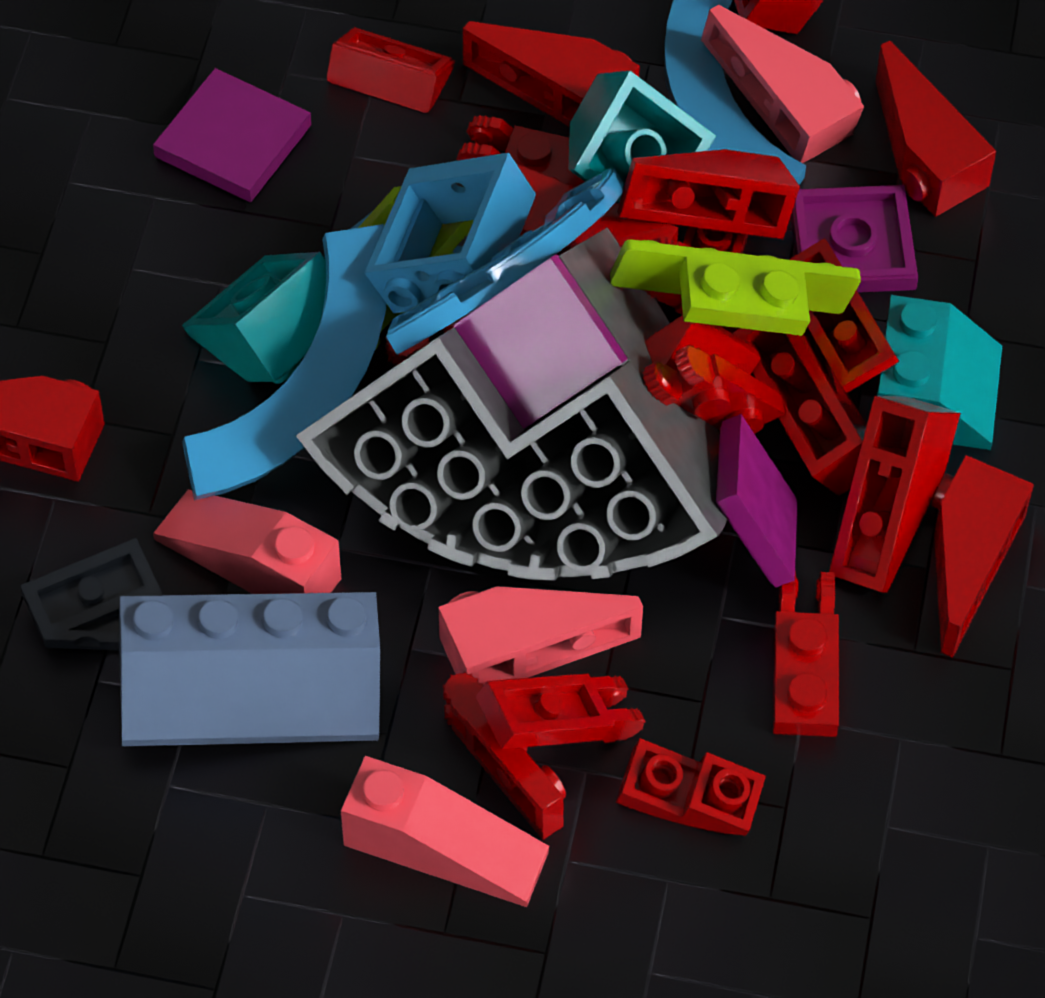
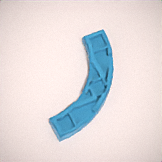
[664,0,806,185]
[386,168,624,355]
[182,224,386,501]

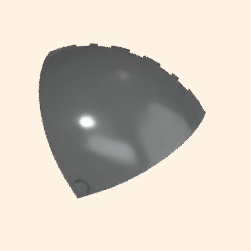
[296,227,727,580]

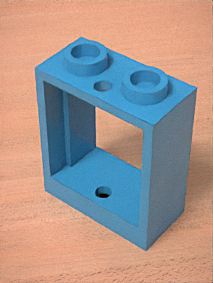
[364,152,536,313]

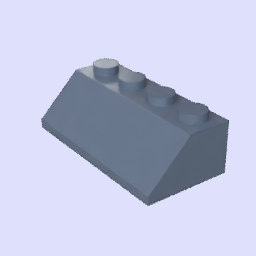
[119,592,380,746]

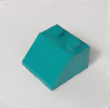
[568,71,716,204]
[182,252,326,384]
[876,295,1002,450]

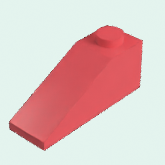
[701,5,864,163]
[153,489,342,594]
[438,586,643,685]
[341,756,549,907]

